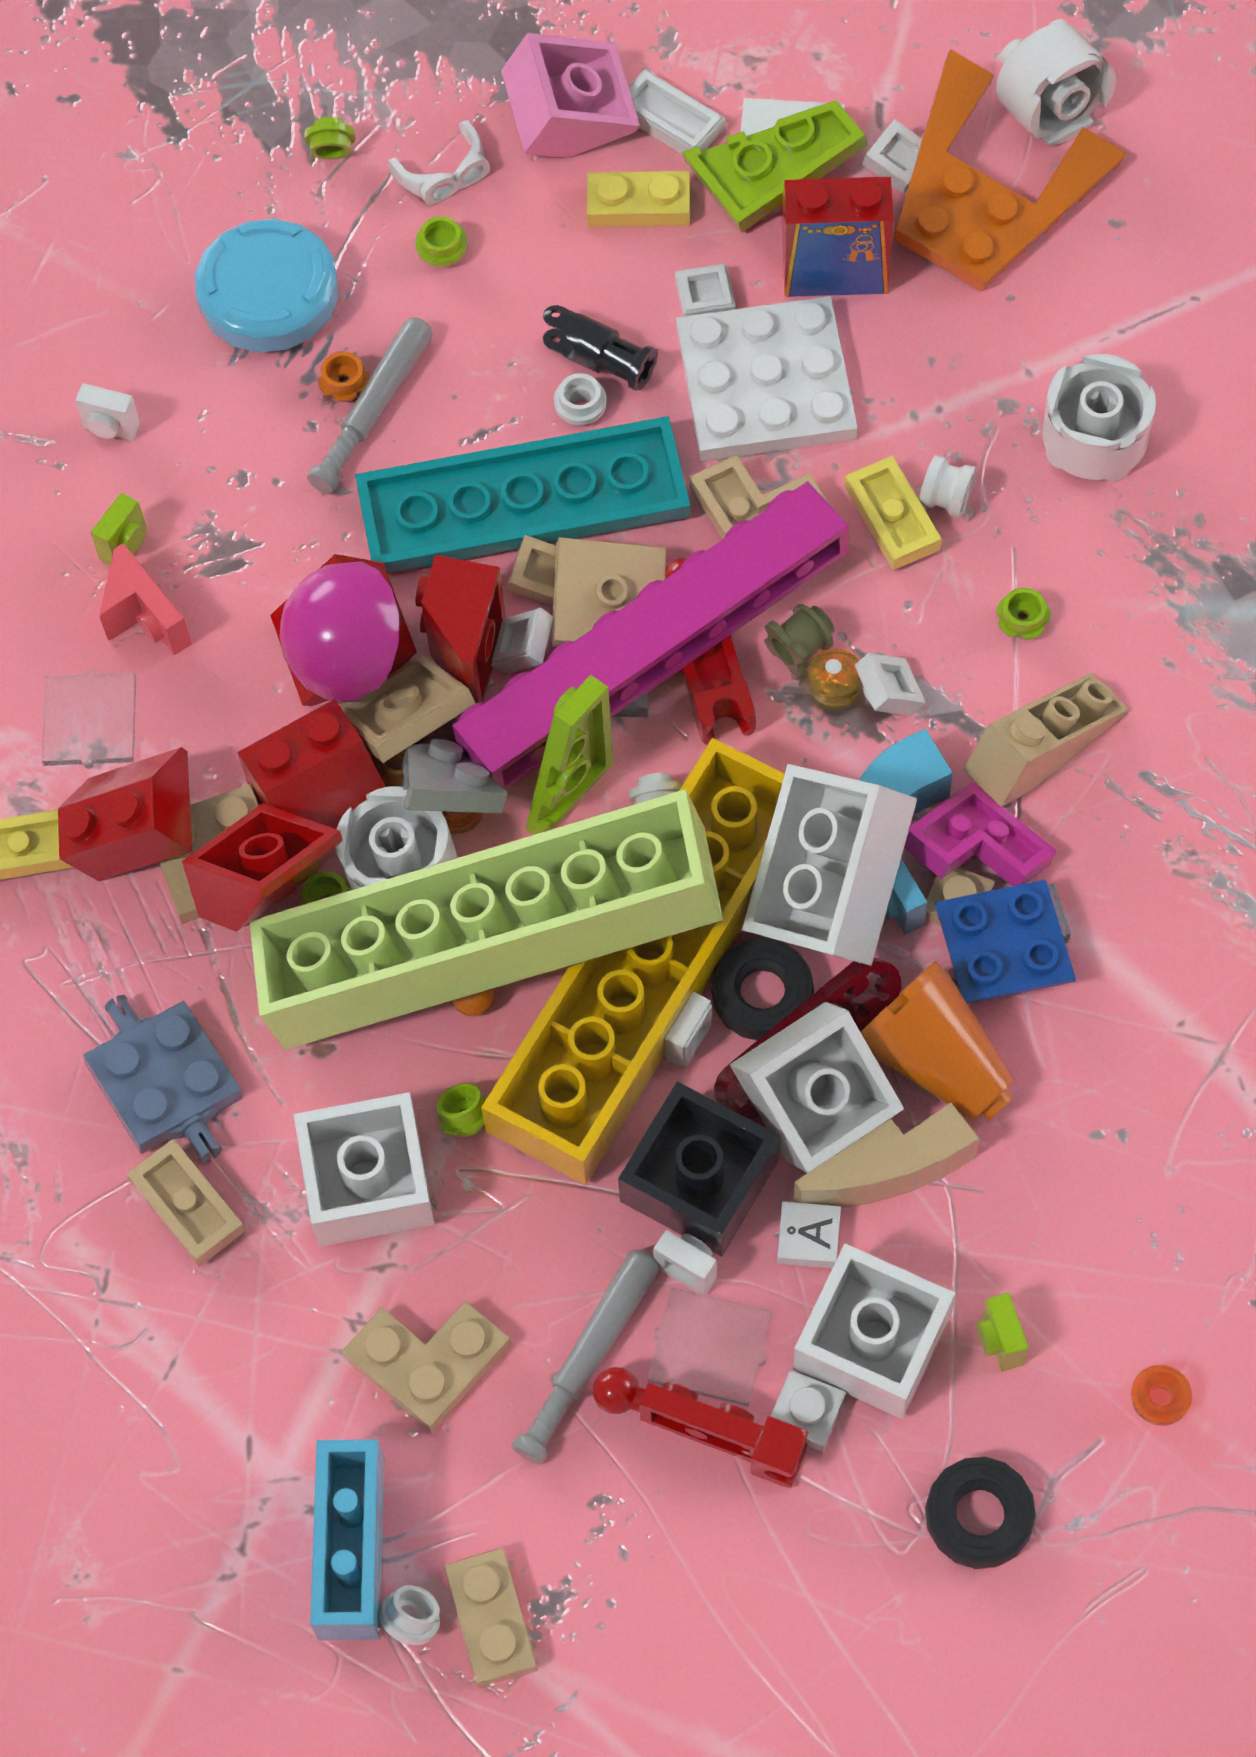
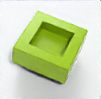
[90,492,147,565]
[976,1292,1029,1372]

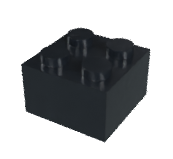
[618,1081,780,1257]

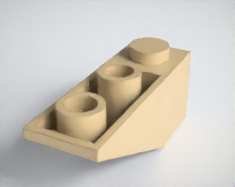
[963,673,1129,807]

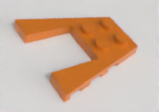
[892,49,1127,291]

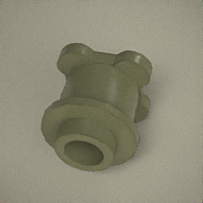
[764,604,834,678]

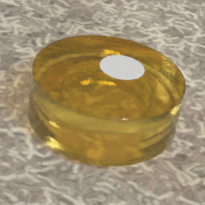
[807,649,862,706]

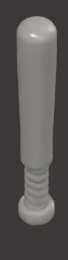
[307,317,433,494]
[512,1250,659,1465]

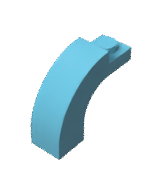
[859,728,953,935]

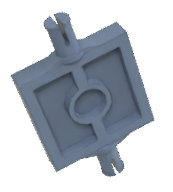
[83,994,242,1163]

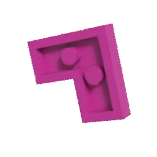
[904,782,1057,886]

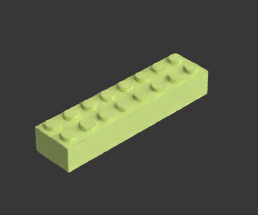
[249,789,723,1050]

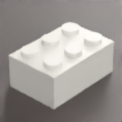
[742,764,917,966]

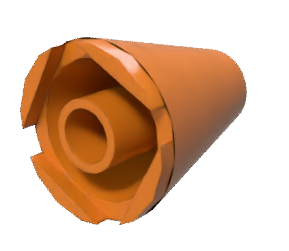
[861,961,1014,1121]

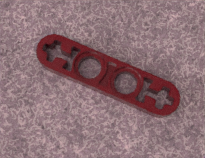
[714,958,901,1119]

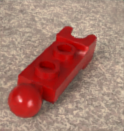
[665,557,756,745]
[592,1367,809,1488]

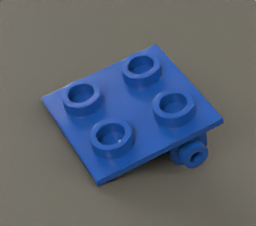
[935,879,1076,1004]

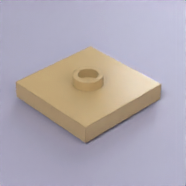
[551,537,666,647]
[340,655,476,763]

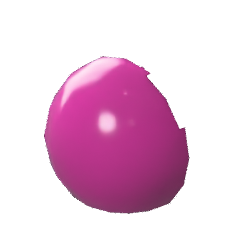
[280,561,399,704]

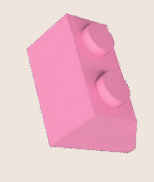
[501,33,640,158]

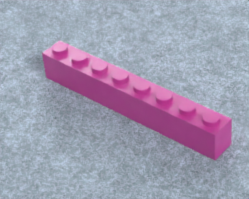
[452,481,849,791]

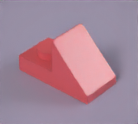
[100,543,192,655]

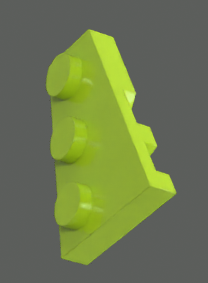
[682,100,868,233]
[526,674,614,835]

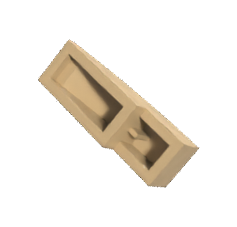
[793,1103,980,1208]

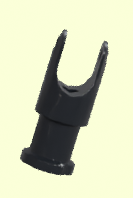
[543,305,658,391]

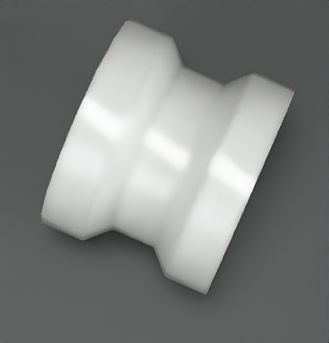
[919,455,977,519]

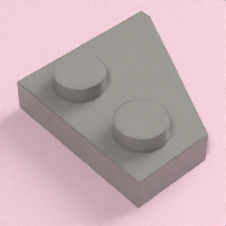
[402,739,508,813]

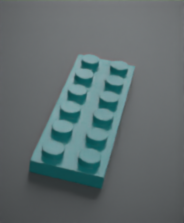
[355,416,691,574]

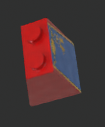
[781,177,894,297]

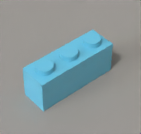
[310,1439,385,1641]

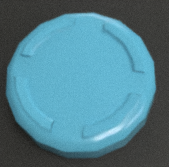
[195,218,339,353]

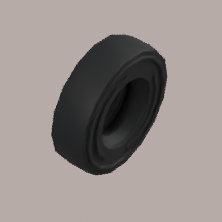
[711,938,814,1040]
[925,1457,1036,1569]

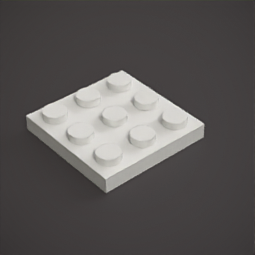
[676,296,858,462]

